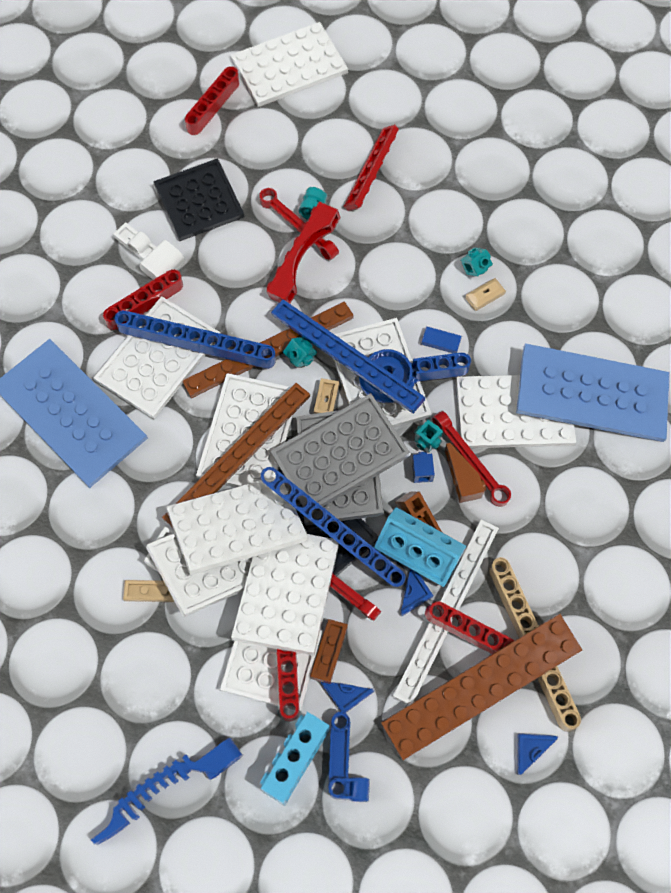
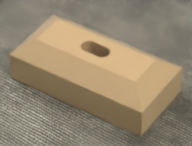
[465,278,506,311]
[314,378,339,414]

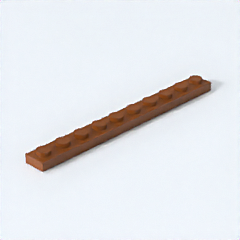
[183,301,354,399]
[162,383,310,528]

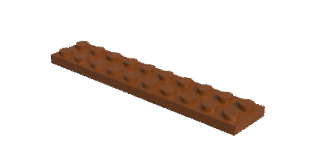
[381,614,582,760]

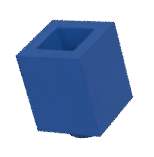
[412,452,435,483]

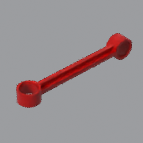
[259,188,339,261]
[432,411,511,507]
[330,574,381,622]

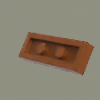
[310,619,348,685]

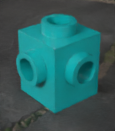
[460,248,493,277]
[283,337,317,367]
[414,420,443,453]

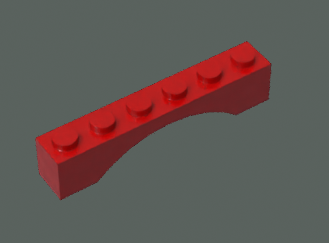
[267,201,341,304]

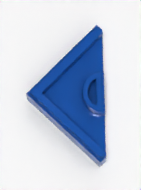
[401,568,434,616]
[321,682,374,713]
[517,734,558,775]

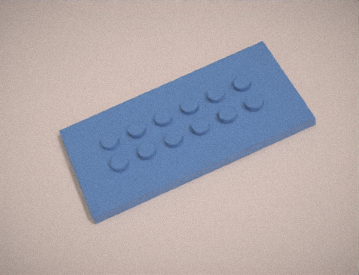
[0,339,148,488]
[516,343,670,442]

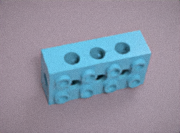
[374,507,466,587]
[260,712,330,806]

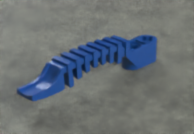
[91,738,243,845]

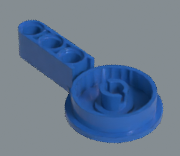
[359,349,471,403]

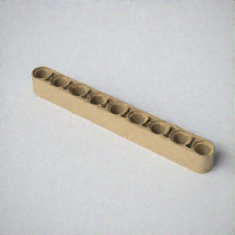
[489,557,581,732]

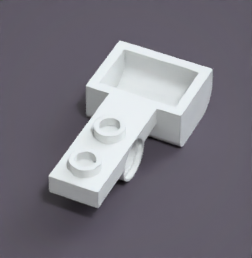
[113,222,185,280]

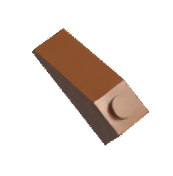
[444,443,486,503]
[395,491,442,532]

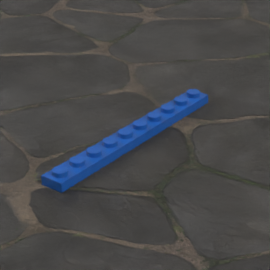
[271,300,425,414]

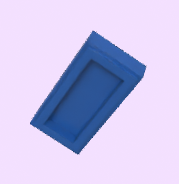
[421,326,462,353]

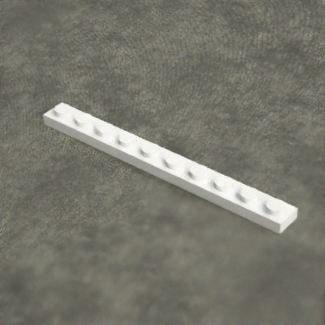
[393,520,499,705]

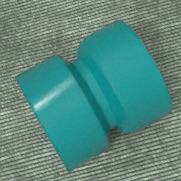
[298,187,327,220]

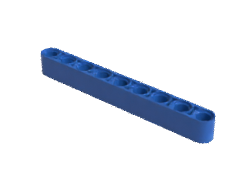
[115,310,276,369]
[260,467,405,587]

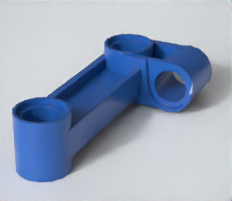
[328,712,370,802]

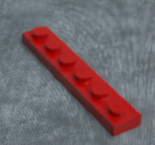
[343,124,399,211]

